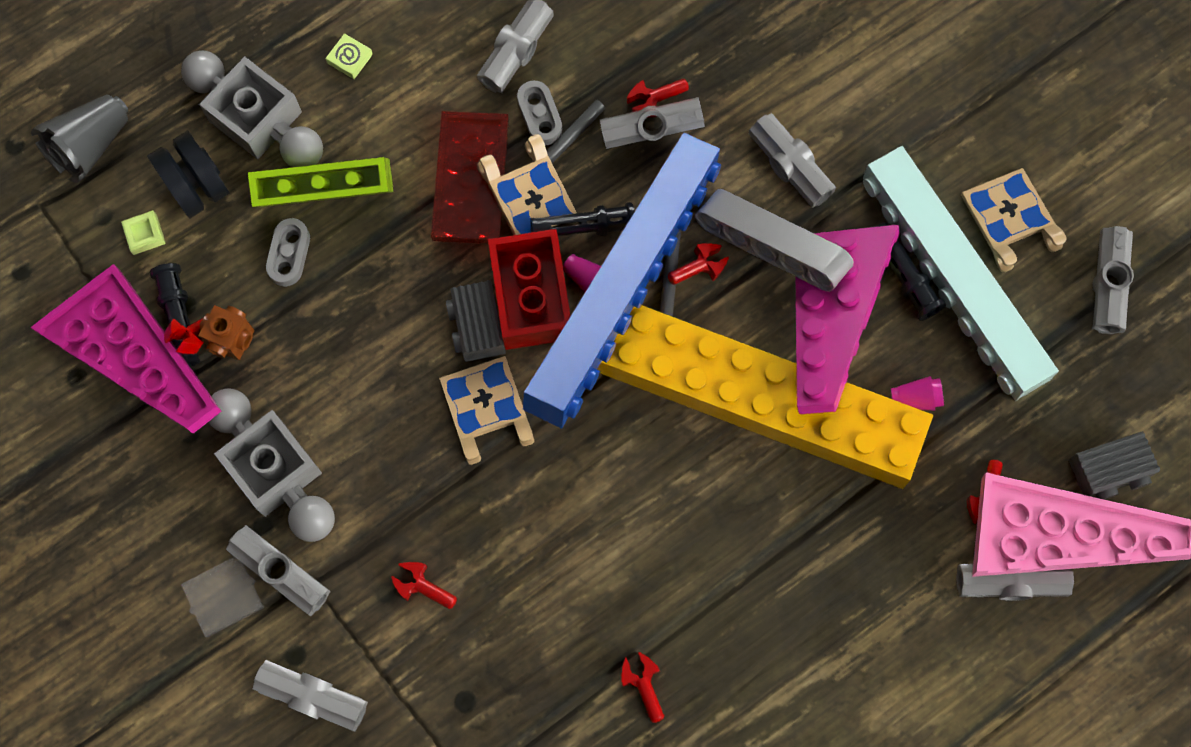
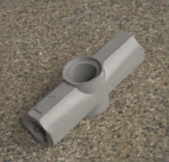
[477,0,554,93]
[600,97,705,149]
[749,113,836,208]
[1092,226,1134,334]
[226,525,330,616]
[956,564,1074,601]
[252,660,368,732]

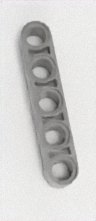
[695,189,854,292]

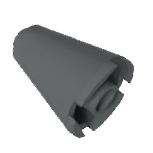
[31,94,129,183]

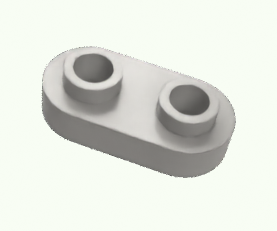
[517,80,562,145]
[266,218,310,287]

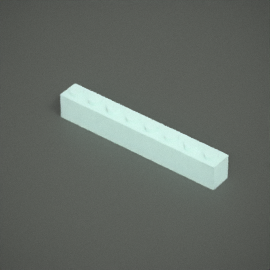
[863,146,1059,401]

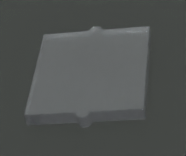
[181,557,264,638]

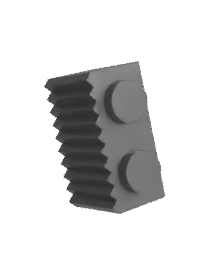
[446,280,506,362]
[1068,431,1160,500]

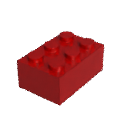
[488,229,571,350]

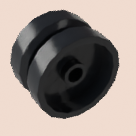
[147,130,230,219]

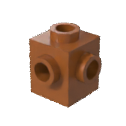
[198,305,255,360]

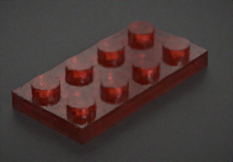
[431,111,509,244]

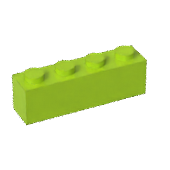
[248,157,393,207]

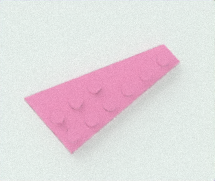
[972,473,1191,577]

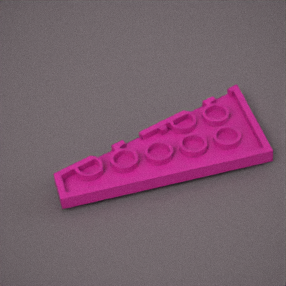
[795,225,900,414]
[31,264,222,433]

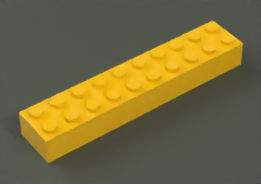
[597,305,933,489]

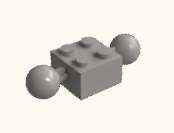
[181,50,323,167]
[209,388,335,542]

